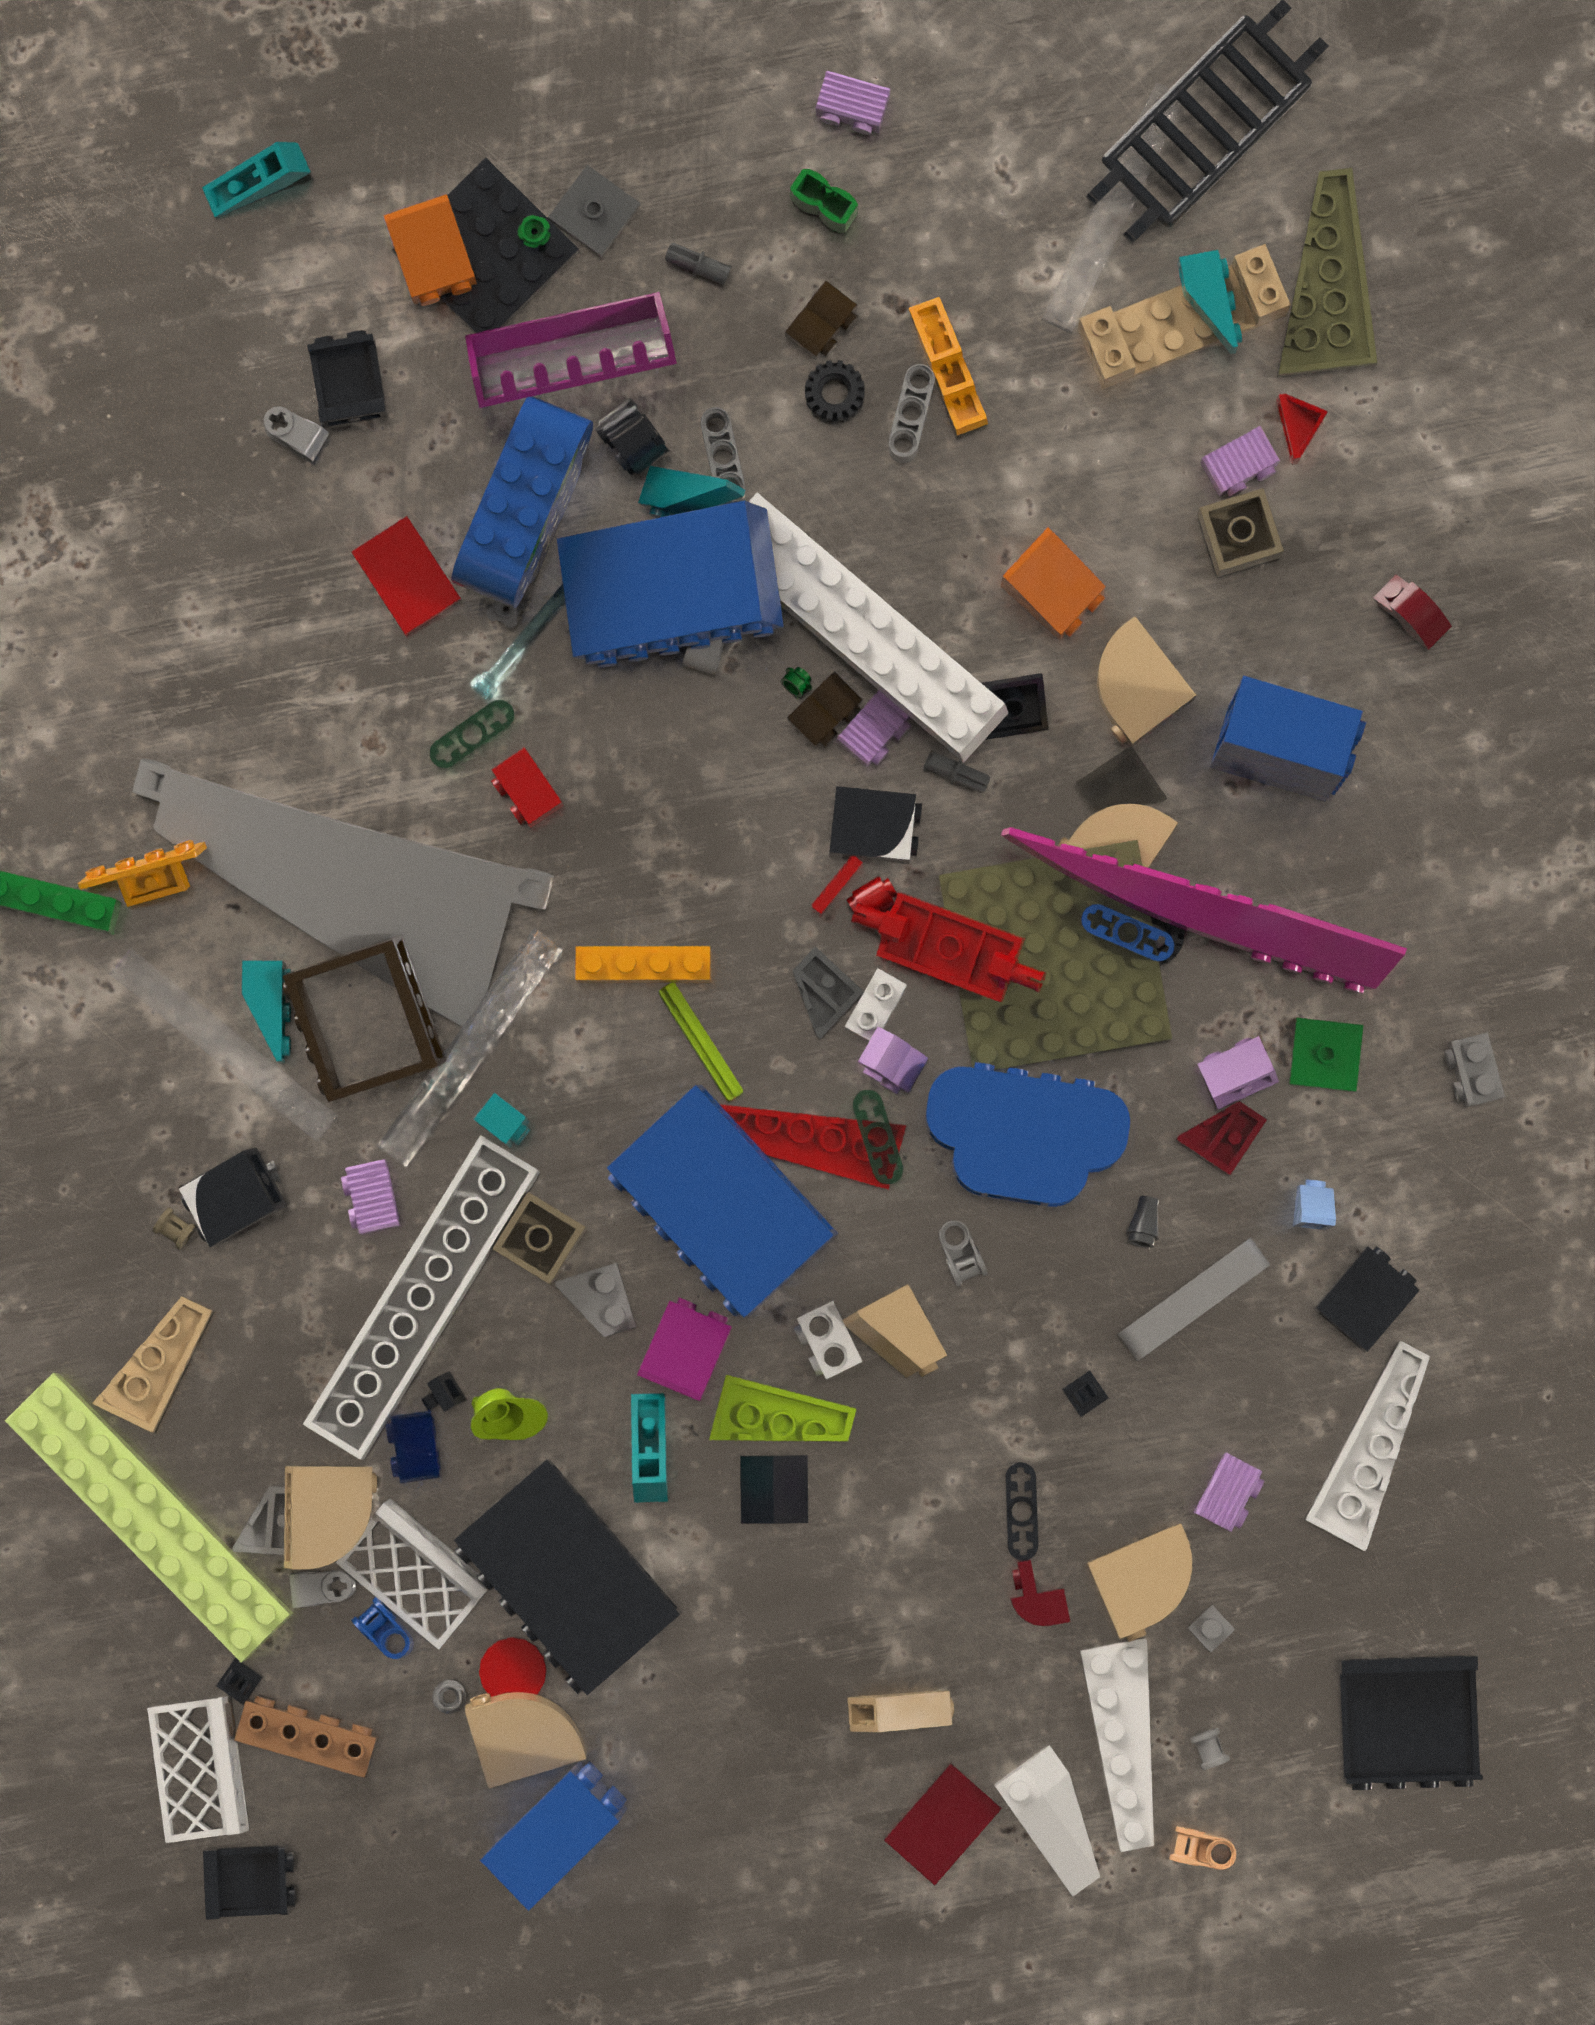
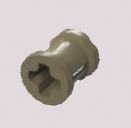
[152,1207,197,1251]

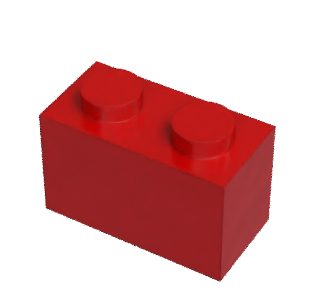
[491,747,564,828]

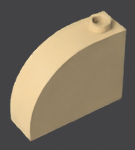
[1097,616,1196,748]
[1058,804,1178,868]
[284,1466,377,1570]
[1087,1523,1192,1642]
[465,1692,586,1789]

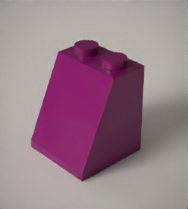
[637,1298,733,1402]

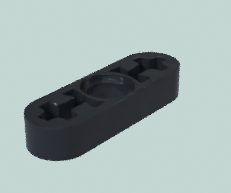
[1005,1462,1038,1561]

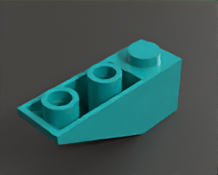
[1177,249,1242,354]
[242,961,291,1064]

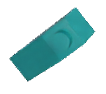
[202,142,311,217]
[638,466,746,518]
[631,1393,668,1503]

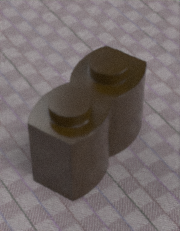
[785,280,858,361]
[787,671,863,748]

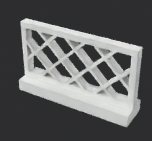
[336,1499,489,1650]
[147,1696,249,1843]

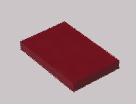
[884,1763,1002,1886]

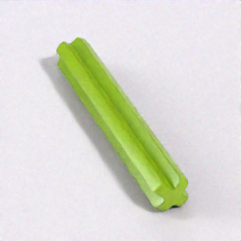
[658,982,743,1101]

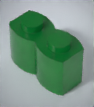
[790,169,858,233]

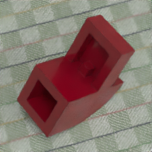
[1373,575,1452,650]
[1010,1559,1071,1626]

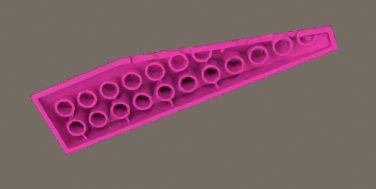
[1001,827,1407,994]

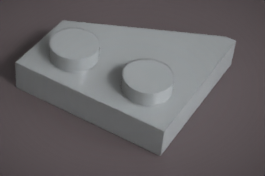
[555,1263,637,1337]
[233,1486,285,1555]

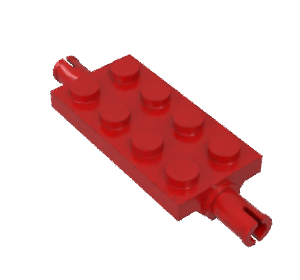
[851,892,1046,1002]

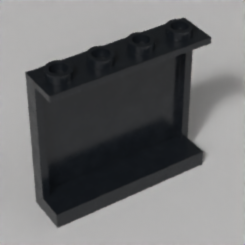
[1338,1655,1483,1790]

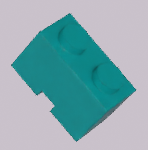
[474,1093,530,1148]

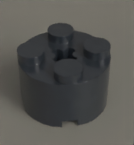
[594,397,670,476]

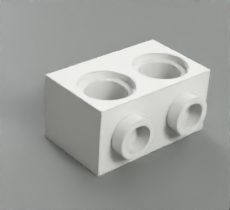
[845,968,907,1043]
[794,1301,863,1380]

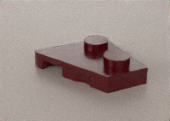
[1176,1101,1267,1176]

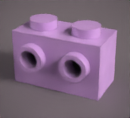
[1198,1036,1279,1109]

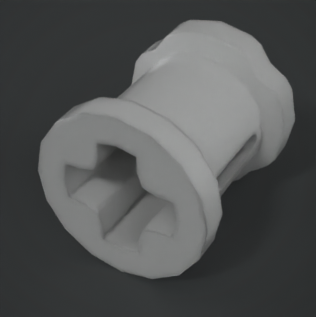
[1190,1728,1230,1770]

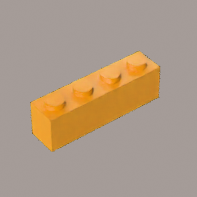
[575,946,711,983]

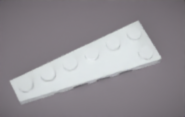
[1305,1341,1430,1552]
[1080,1638,1154,1852]

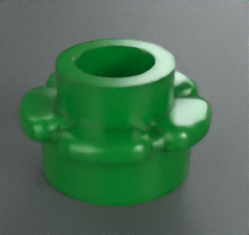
[518,215,550,248]
[781,667,812,698]

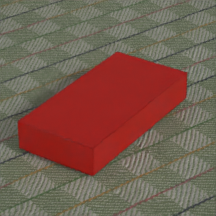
[811,856,863,917]

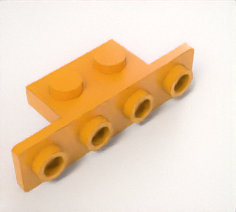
[77,840,207,907]

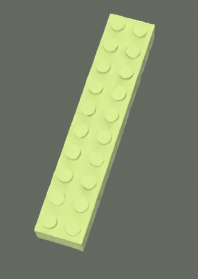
[5,1373,294,1662]

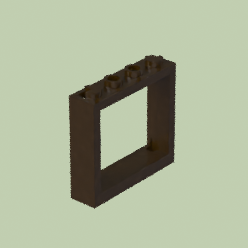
[283,934,447,1102]

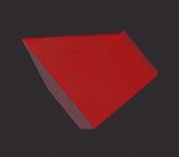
[1276,393,1328,465]

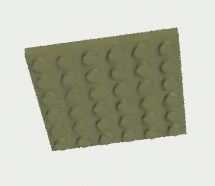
[939,840,1173,1070]

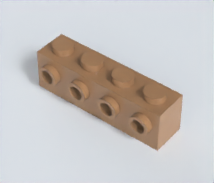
[234,1696,379,1778]

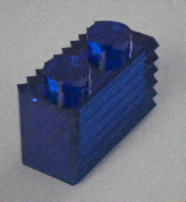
[386,1410,442,1483]

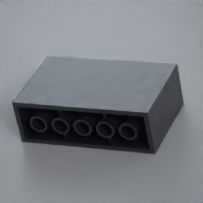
[454,1459,682,1695]

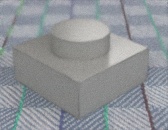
[1187,1604,1235,1653]

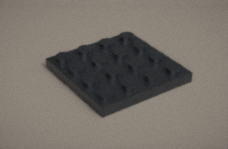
[392,157,580,333]

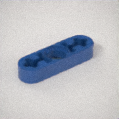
[1081,904,1175,961]

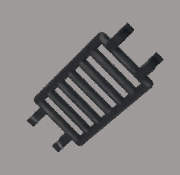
[1085,0,1329,244]

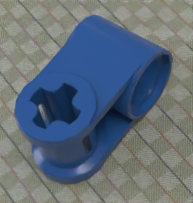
[351,1596,414,1659]

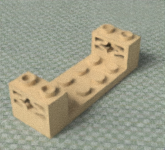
[1077,244,1291,390]

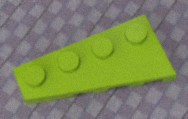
[709,1375,856,1442]

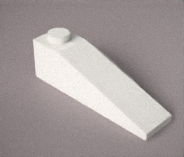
[994,1745,1100,1896]

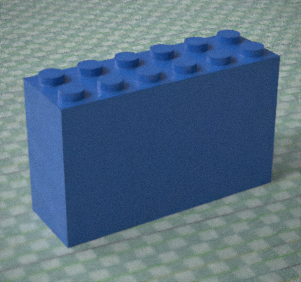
[556,500,784,668]
[1210,675,1366,802]
[607,1085,839,1318]
[480,1761,628,1911]

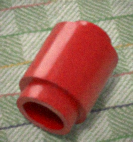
[846,876,898,917]

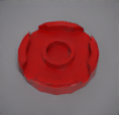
[479,1637,547,1697]

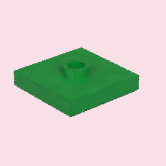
[1289,1017,1364,1092]

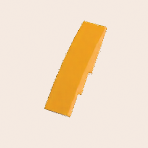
[909,297,988,436]

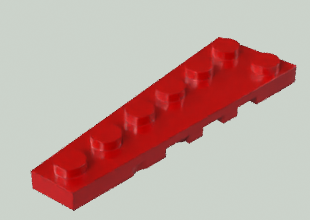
[720,1104,907,1190]

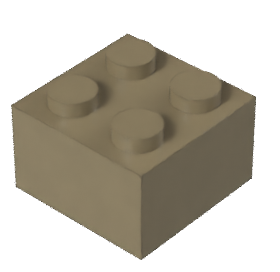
[1197,488,1284,577]
[493,1192,587,1286]

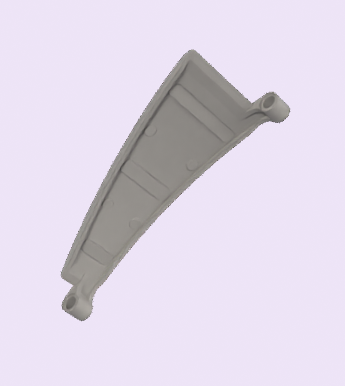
[132,759,554,1029]

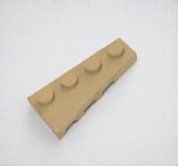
[92,1296,213,1433]

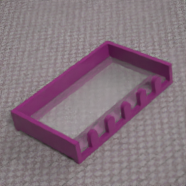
[465,292,677,408]

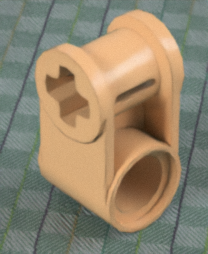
[1169,1826,1236,1870]

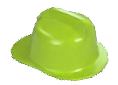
[470,1388,548,1440]

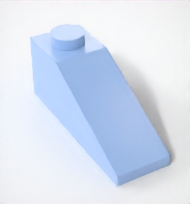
[1293,1180,1336,1230]

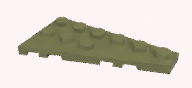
[1277,168,1377,377]

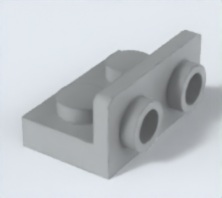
[1444,1032,1505,1108]

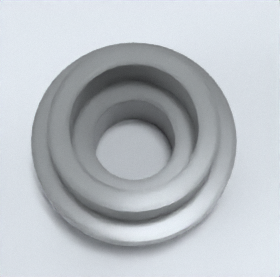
[432,1680,467,1714]

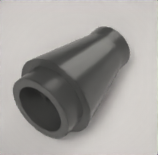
[1126,1196,1159,1248]

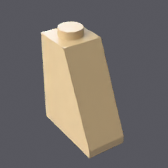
[842,1284,947,1378]
[847,1691,954,1732]

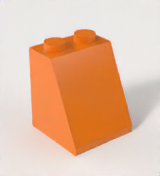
[383,194,477,306]
[1001,527,1106,640]

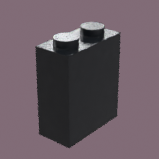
[1313,1246,1420,1353]

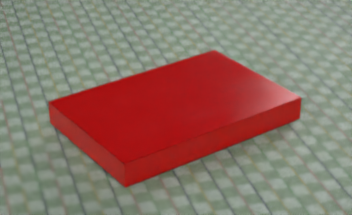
[351,516,462,636]

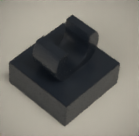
[1062,1370,1109,1417]
[421,1371,466,1412]
[216,1658,264,1705]

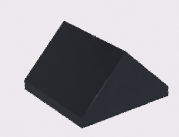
[982,673,1049,740]
[740,1455,808,1524]

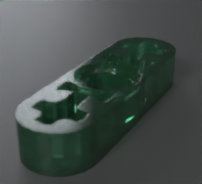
[430,700,515,770]
[853,1090,903,1185]

